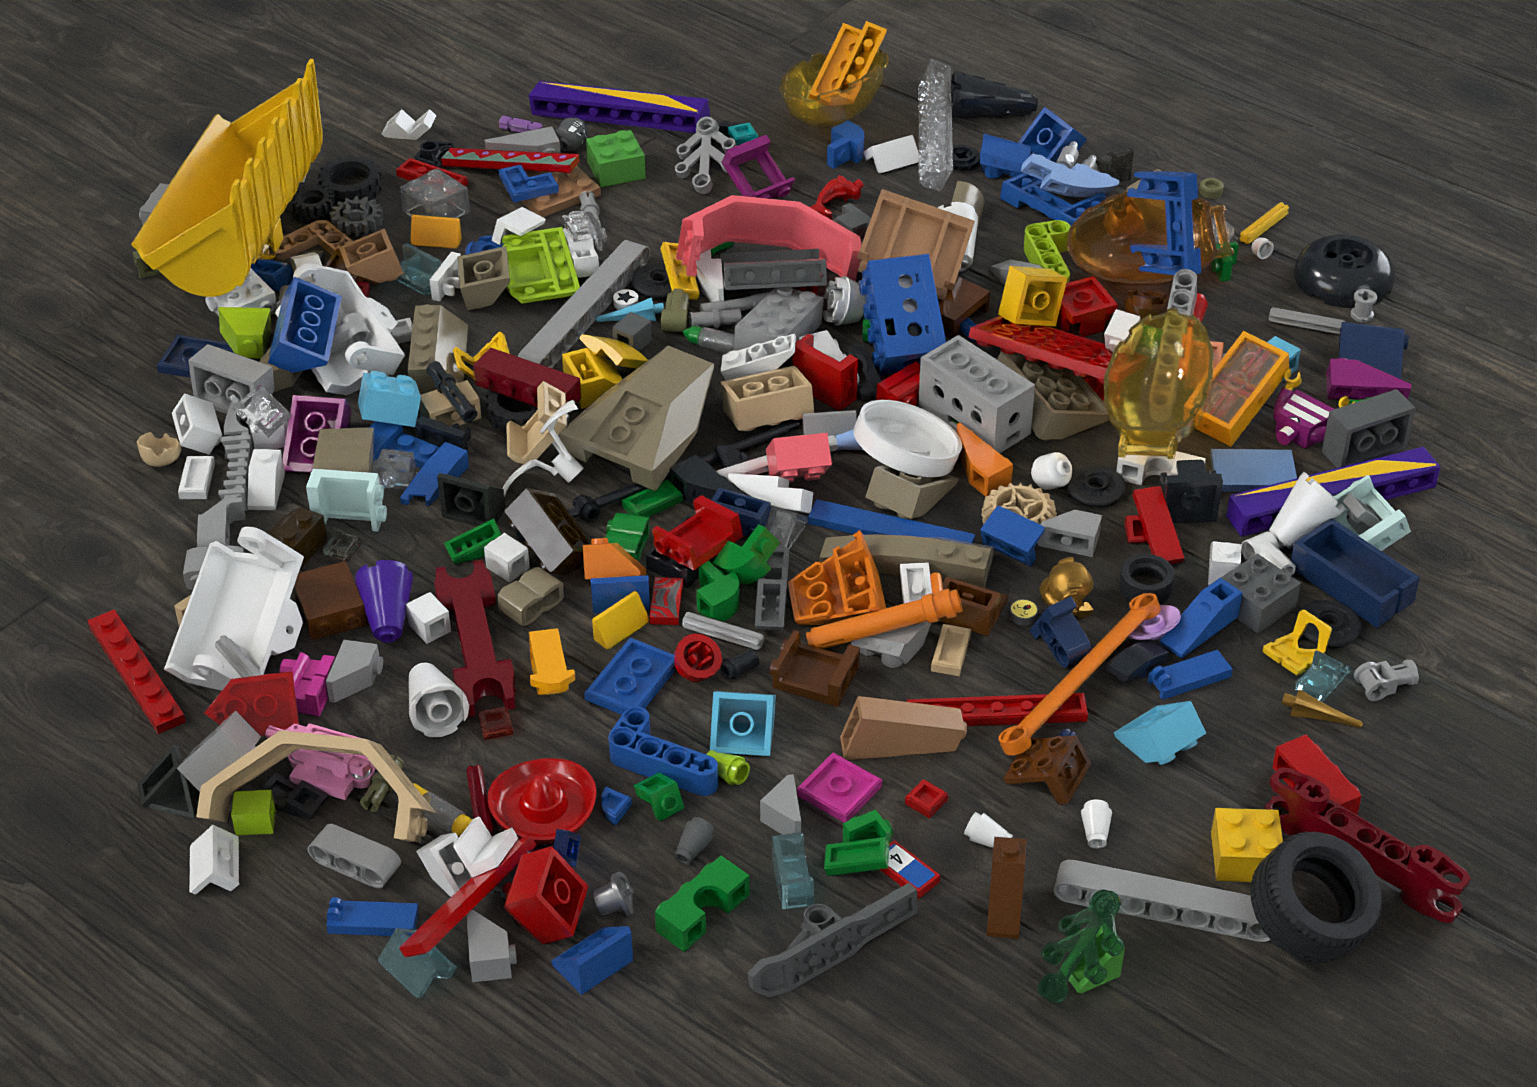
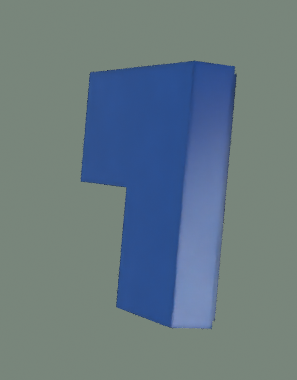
[499,165,559,202]

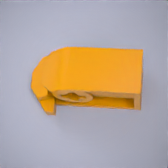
[529,628,575,695]

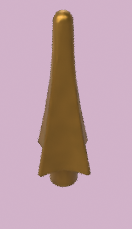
[1281,689,1363,728]

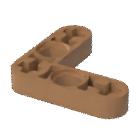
[269,220,353,261]

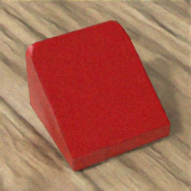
[1124,515,1148,543]

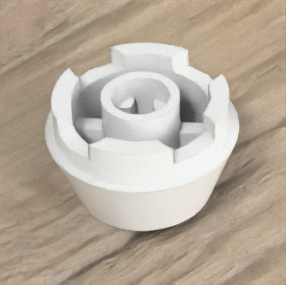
[823,276,866,326]

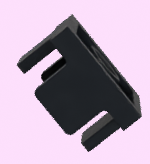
[1159,459,1223,524]

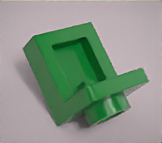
[1211,242,1239,282]
[843,809,893,844]

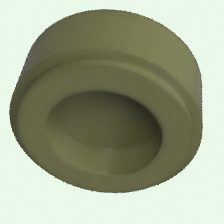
[1199,178,1224,199]

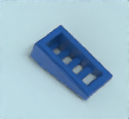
[251,258,294,292]

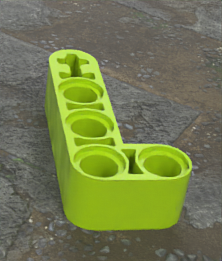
[1023,220,1070,283]

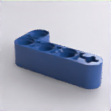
[608,707,718,796]

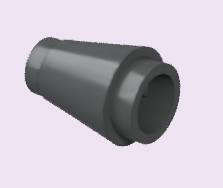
[674,817,714,865]

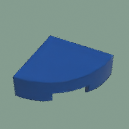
[601,787,632,825]

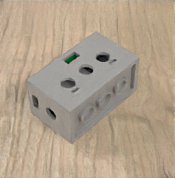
[919,335,1035,453]

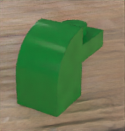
[712,524,781,584]
[696,560,739,622]

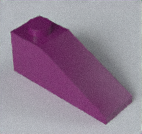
[1326,358,1411,400]

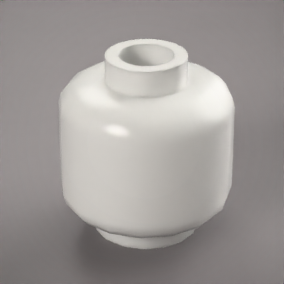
[1031,452,1072,490]

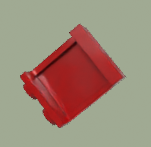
[793,334,858,411]
[652,495,743,570]

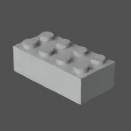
[733,287,824,351]

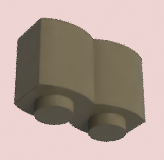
[498,567,564,626]

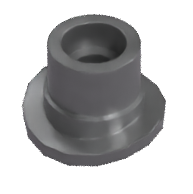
[594,872,634,916]

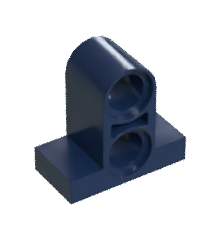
[1029,596,1092,668]

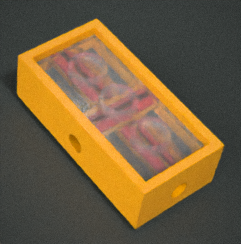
[1185,331,1289,447]

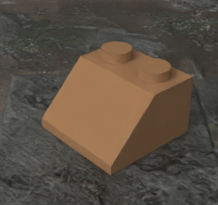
[339,228,404,283]

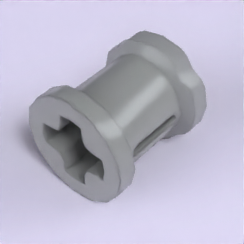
[1351,289,1377,323]

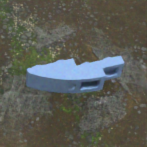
[1021,154,1119,197]

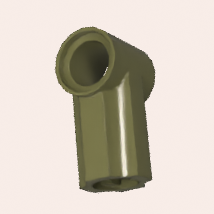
[661,289,689,332]

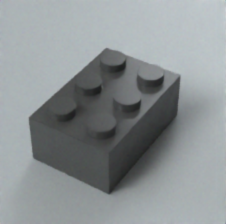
[1322,389,1416,468]

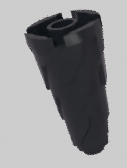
[947,71,1038,118]

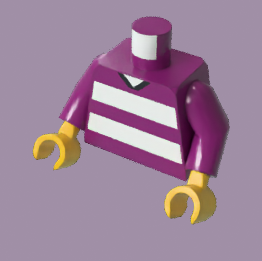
[1273,368,1355,448]

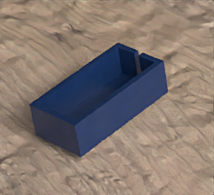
[1291,519,1420,628]

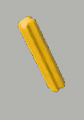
[1239,202,1289,244]

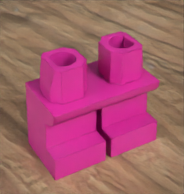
[280,652,335,717]

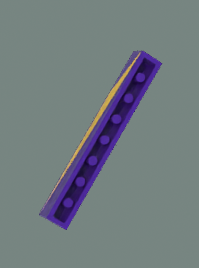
[528,81,710,133]
[1226,447,1441,537]

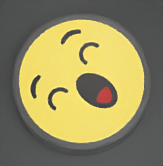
[1009,599,1038,626]

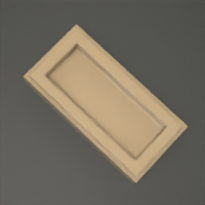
[931,624,971,676]

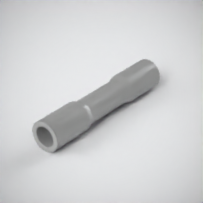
[700,292,770,312]

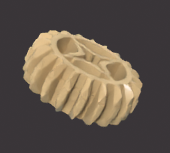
[981,482,1057,543]

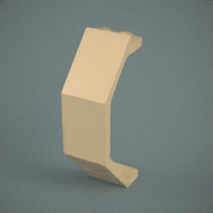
[196,730,436,843]

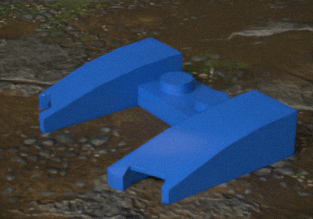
[1127,171,1201,275]
[1000,173,1113,238]
[369,421,469,506]

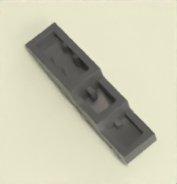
[755,547,790,630]

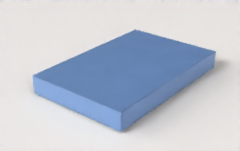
[1210,449,1297,492]

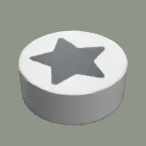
[613,289,638,310]

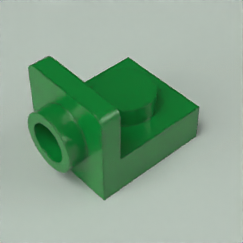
[633,772,684,821]

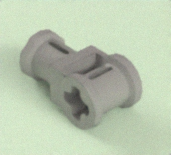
[1354,659,1419,701]

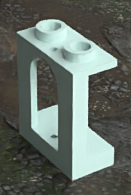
[1333,475,1411,551]

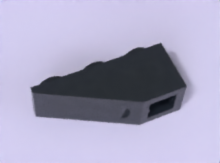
[670,454,745,504]

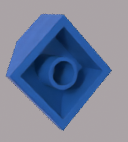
[1018,107,1087,163]

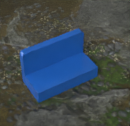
[980,506,1045,567]

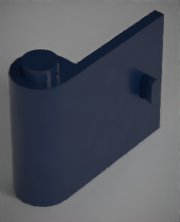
[1338,322,1409,379]

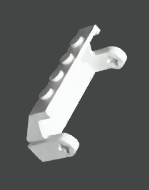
[275,263,405,395]
[164,527,304,691]

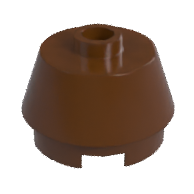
[1124,289,1169,328]

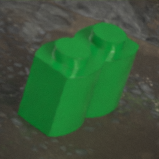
[602,512,650,562]

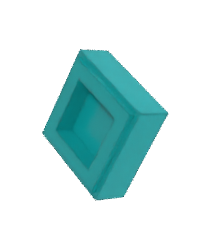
[728,123,758,146]

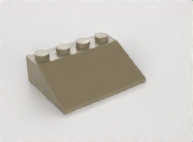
[997,352,1115,440]

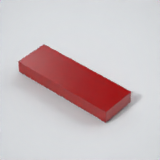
[396,158,468,196]
[1132,486,1184,564]

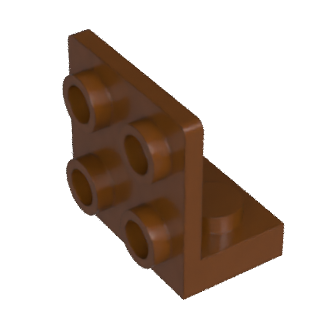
[1003,735,1092,804]

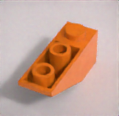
[956,422,1013,497]

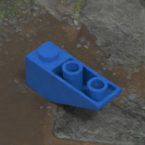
[1160,577,1243,658]

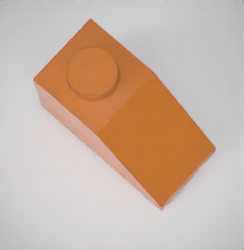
[583,538,647,579]

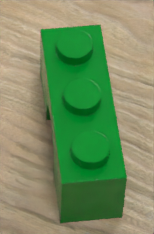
[655,856,750,952]

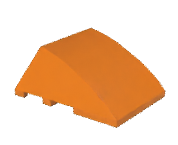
[788,530,886,625]

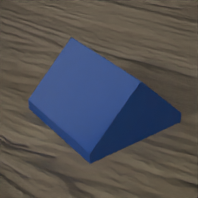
[591,575,650,613]
[551,926,633,995]

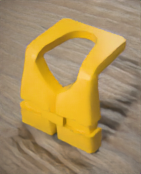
[453,332,510,380]
[1263,610,1332,676]

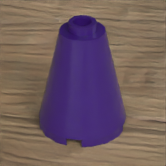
[355,560,413,643]

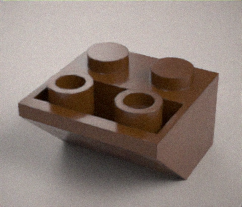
[940,577,1009,636]

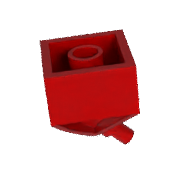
[502,846,589,944]

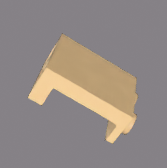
[506,381,567,465]

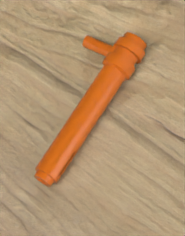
[806,572,963,649]

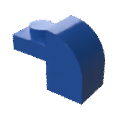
[827,120,864,169]

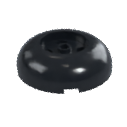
[1294,234,1395,308]

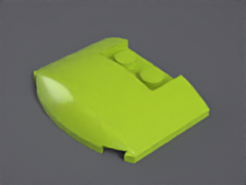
[502,227,580,304]

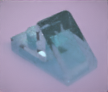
[1295,650,1351,702]

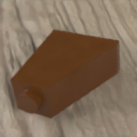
[986,836,1027,939]

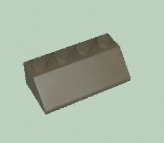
[408,304,469,394]

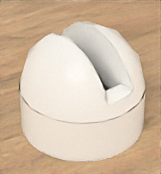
[1251,238,1274,259]

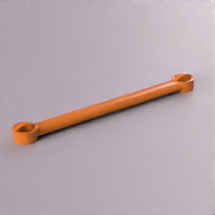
[998,593,1161,755]

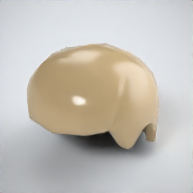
[137,432,182,467]

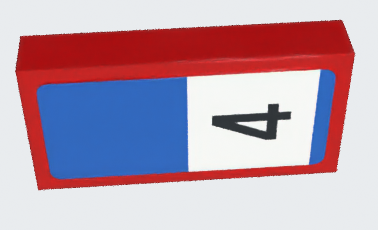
[879,840,940,899]

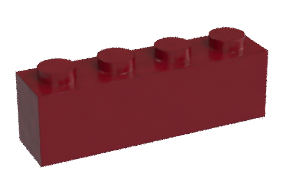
[473,347,582,414]

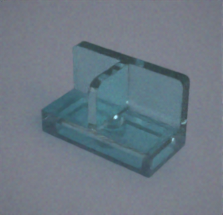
[395,243,441,296]

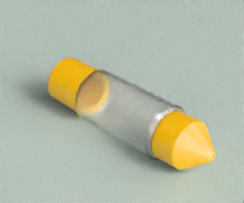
[413,783,473,837]

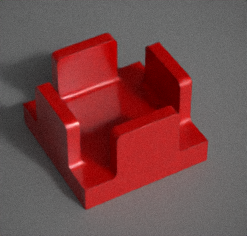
[1056,276,1118,337]

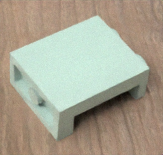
[306,469,387,532]

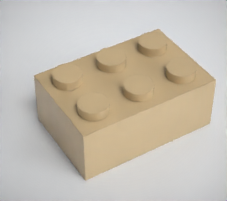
[720,366,814,431]

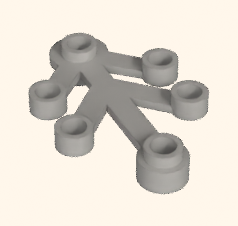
[675,117,737,194]

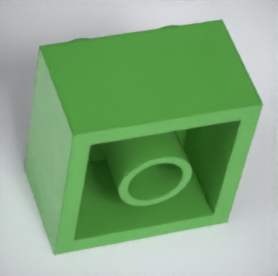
[586,130,646,187]

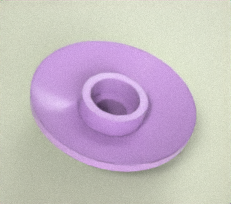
[1128,605,1181,640]

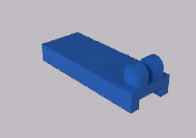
[1148,650,1233,700]
[326,897,419,937]

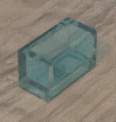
[772,833,814,909]

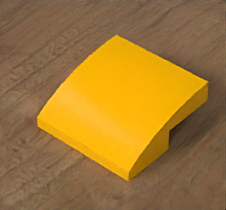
[579,334,648,368]

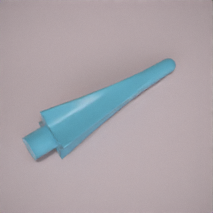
[595,297,664,322]

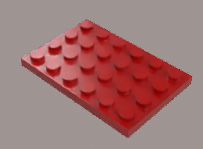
[968,316,1147,385]

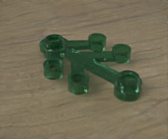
[1038,889,1124,1003]

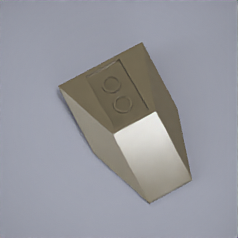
[559,346,714,491]

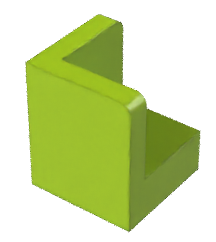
[231,790,276,835]

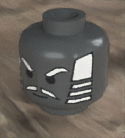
[555,118,588,152]

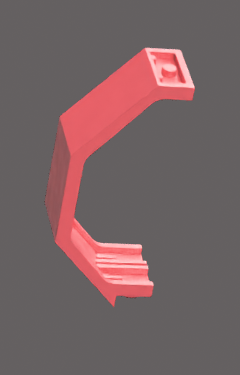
[675,195,861,281]

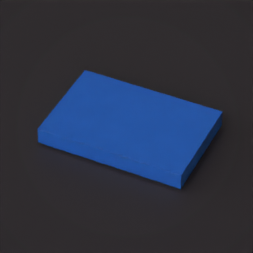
[584,638,676,715]

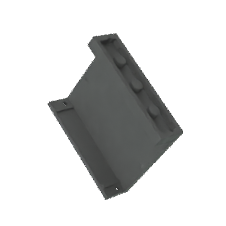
[720,249,827,290]

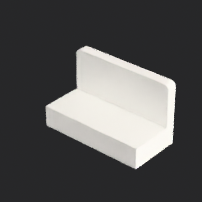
[863,135,921,174]
[492,207,546,245]
[453,817,518,878]
[189,825,239,895]

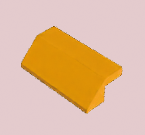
[808,21,887,107]

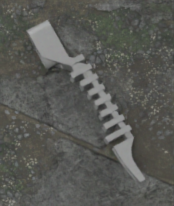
[197,402,253,547]

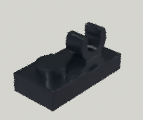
[416,416,471,452]

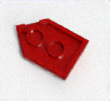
[204,671,299,736]

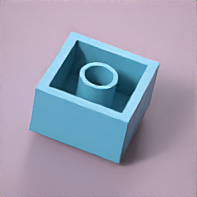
[358,371,421,427]

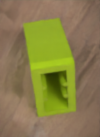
[218,307,272,359]

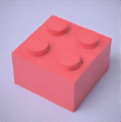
[766,433,832,483]

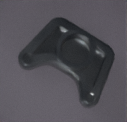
[414,141,455,168]

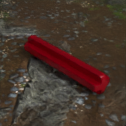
[466,764,493,836]

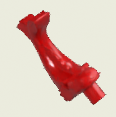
[810,175,864,220]

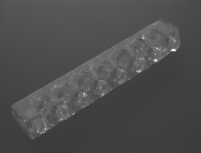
[918,58,953,192]

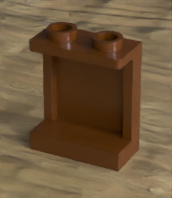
[938,276,990,339]
[293,561,367,640]
[769,630,860,707]

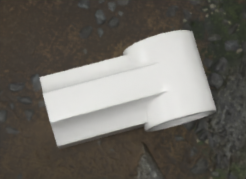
[1241,531,1296,576]

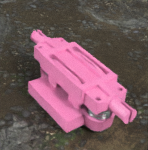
[266,723,376,800]

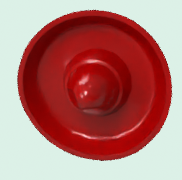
[488,758,596,845]

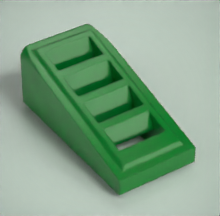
[444,519,502,565]

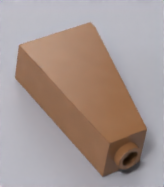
[840,696,967,760]

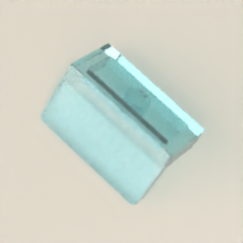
[378,928,457,998]

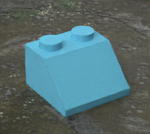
[710,691,776,756]
[1113,701,1206,765]

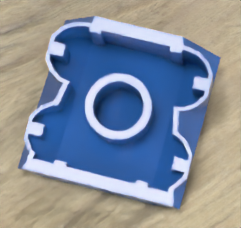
[980,133,1032,178]

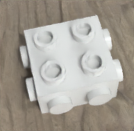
[205,268,276,316]

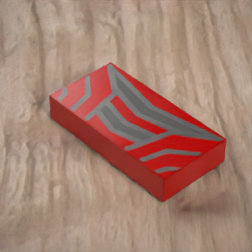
[650,577,683,625]

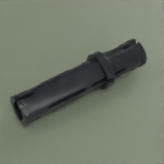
[426,361,478,423]

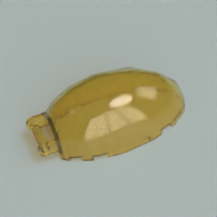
[779,48,889,128]
[1104,308,1214,459]

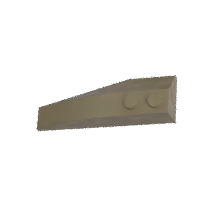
[819,535,995,588]

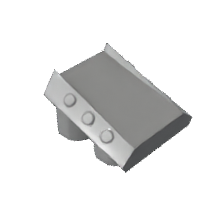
[851,621,931,668]

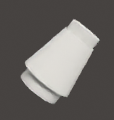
[1081,800,1112,849]
[964,812,1013,848]

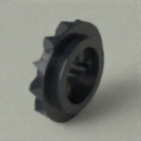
[943,145,980,171]

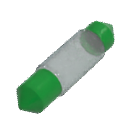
[683,325,735,354]

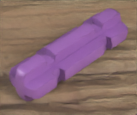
[499,116,543,133]

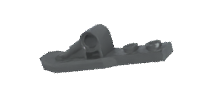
[748,883,918,997]

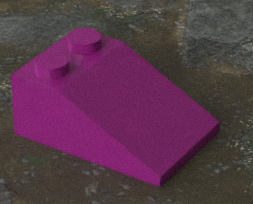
[282,395,352,474]

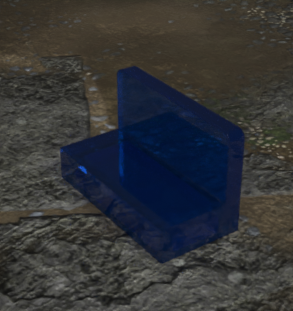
[528,829,581,867]

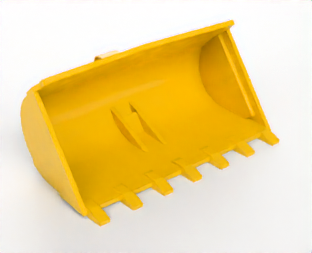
[131,59,323,297]

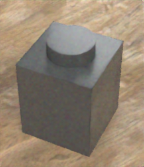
[612,312,652,351]

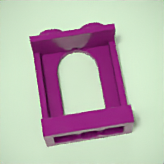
[721,135,795,199]

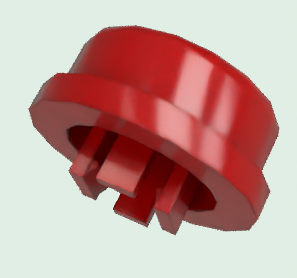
[674,634,722,682]

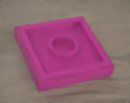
[797,752,882,823]

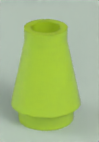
[706,750,750,785]

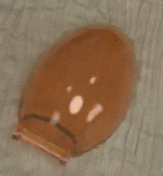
[1066,192,1234,287]

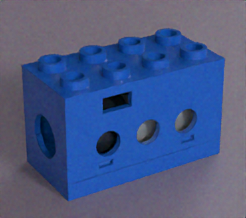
[859,254,946,376]

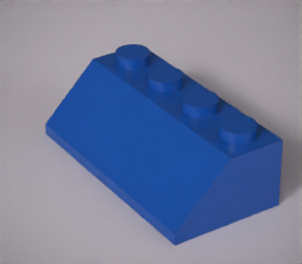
[268,276,342,373]

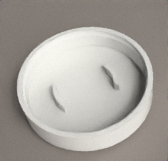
[853,400,962,477]

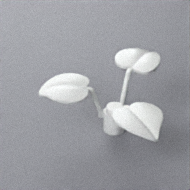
[502,400,584,497]

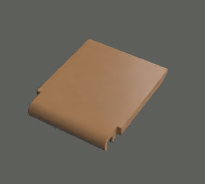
[857,189,975,301]

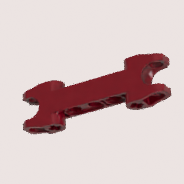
[434,560,516,717]
[1264,768,1471,923]

